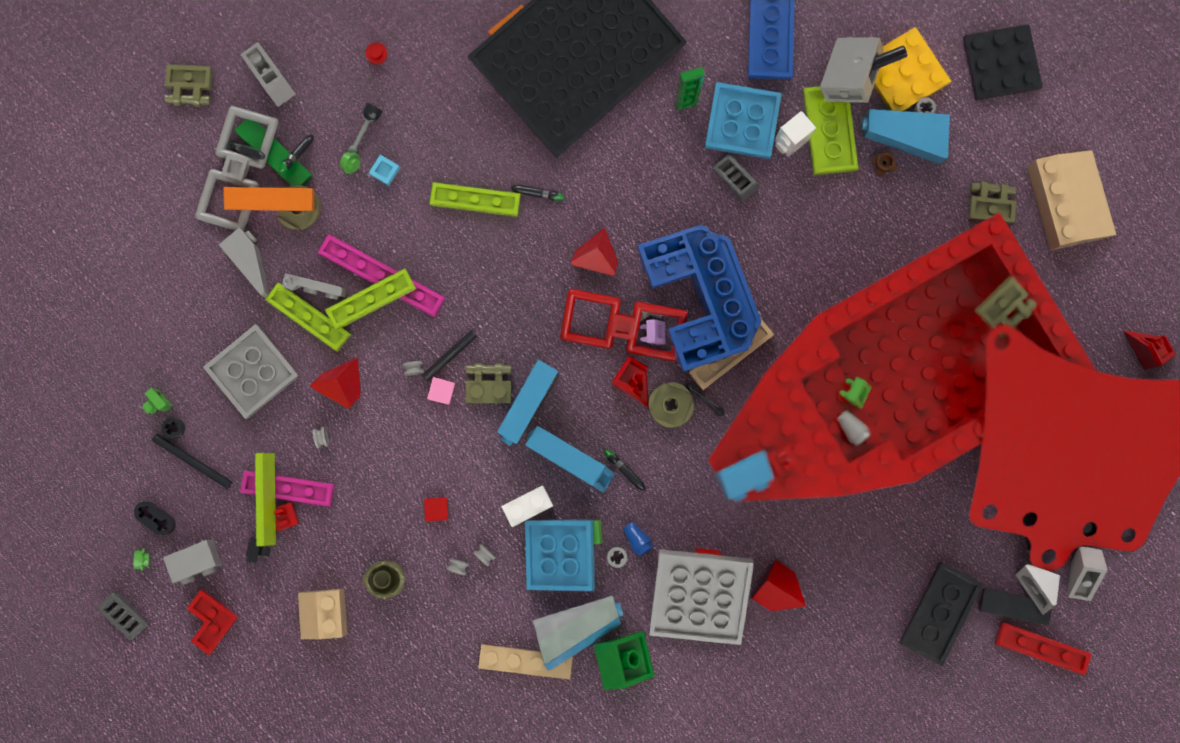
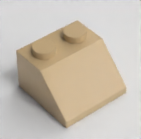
[298,588,347,639]

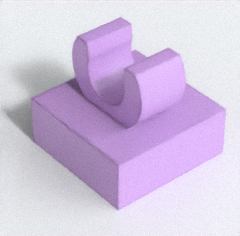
[640,319,666,345]

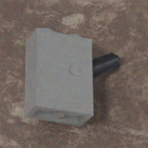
[820,37,908,103]

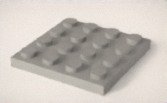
[649,549,754,645]

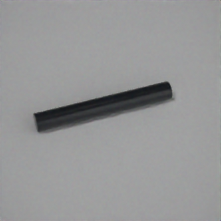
[422,330,477,382]

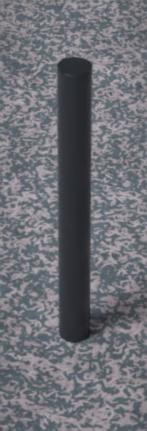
[152,434,232,489]

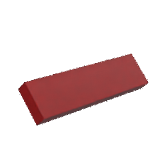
[994,622,1092,676]

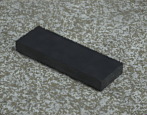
[978,588,1052,626]

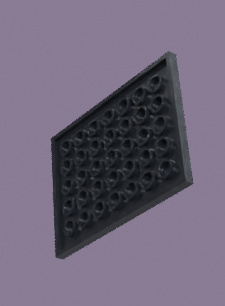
[468,0,687,159]

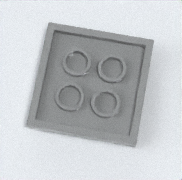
[203,324,300,419]

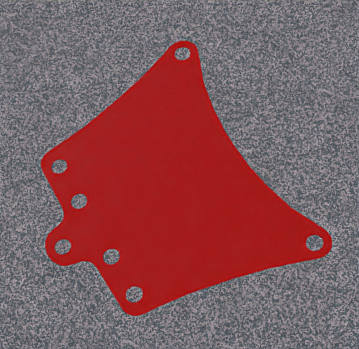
[969,325,1180,572]

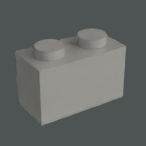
[163,539,222,585]

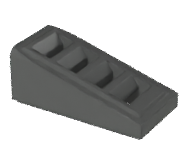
[712,154,759,203]
[97,591,150,641]

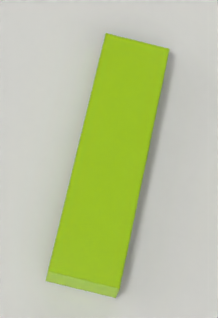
[429,182,521,217]
[325,269,416,330]
[265,282,351,352]
[255,453,276,546]

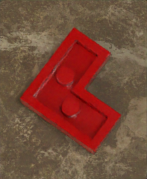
[187,590,239,655]

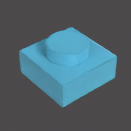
[369,155,400,186]

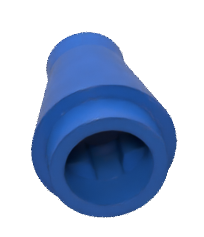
[622,522,654,557]

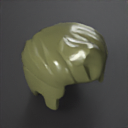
[362,561,406,599]

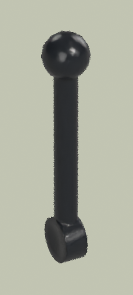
[686,383,724,416]

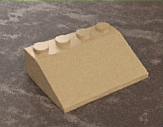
[1027,150,1116,251]

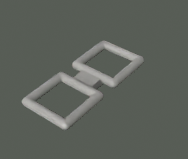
[195,106,278,231]

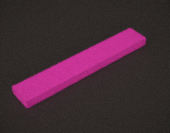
[318,234,446,318]

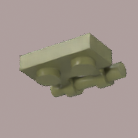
[165,65,213,107]
[968,181,1017,224]
[975,277,1037,339]
[466,363,512,404]

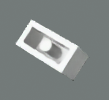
[774,111,816,157]
[501,485,554,527]

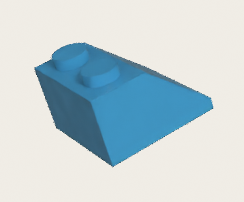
[714,451,774,502]

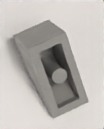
[1067,546,1108,601]

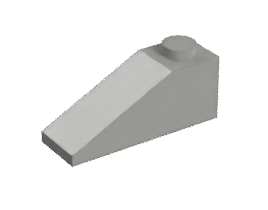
[240,42,296,107]
[219,227,269,298]

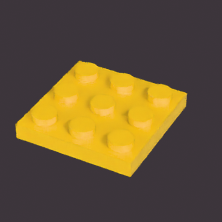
[874,27,951,111]

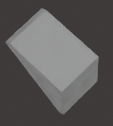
[1015,564,1060,615]

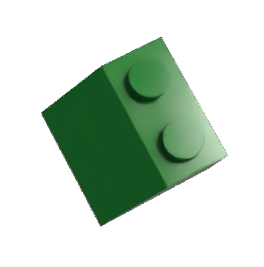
[593,631,655,690]

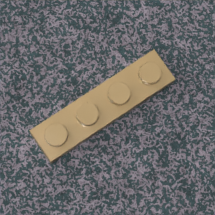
[689,319,774,390]
[478,644,573,679]

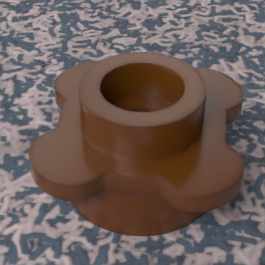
[871,151,897,176]

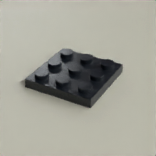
[962,24,1043,101]

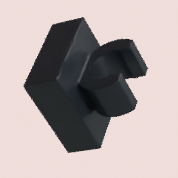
[245,537,270,563]

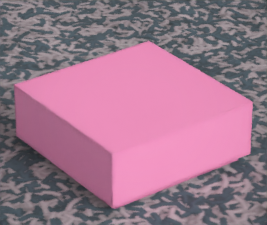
[427,377,456,405]

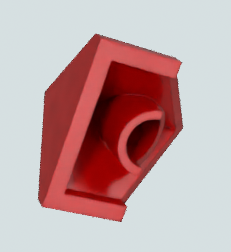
[571,227,618,276]
[1123,330,1176,370]
[611,356,649,408]
[310,357,361,409]
[751,560,806,611]

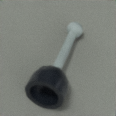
[348,103,383,153]

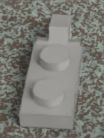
[282,273,348,300]

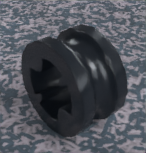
[161,418,185,439]

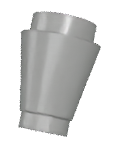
[837,410,871,447]

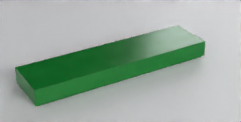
[674,67,705,110]
[235,119,313,186]

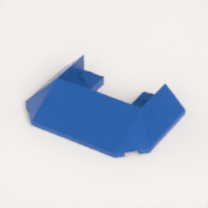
[637,225,762,372]

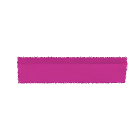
[240,470,335,507]

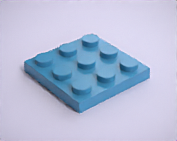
[705,82,782,159]
[525,520,595,591]

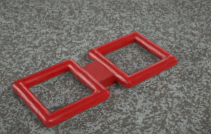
[560,289,688,362]

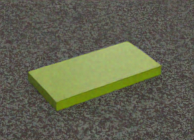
[803,86,859,176]

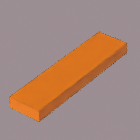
[224,187,314,211]

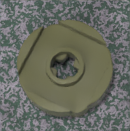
[277,185,322,230]
[648,382,694,428]

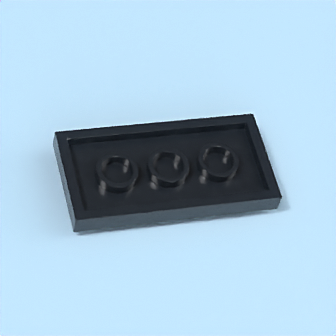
[899,561,983,666]

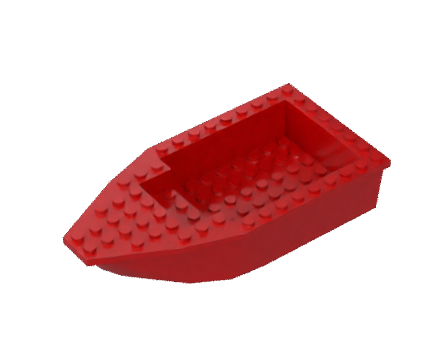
[708,212,1096,502]

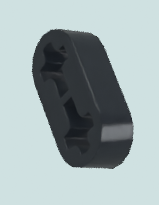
[134,502,176,535]

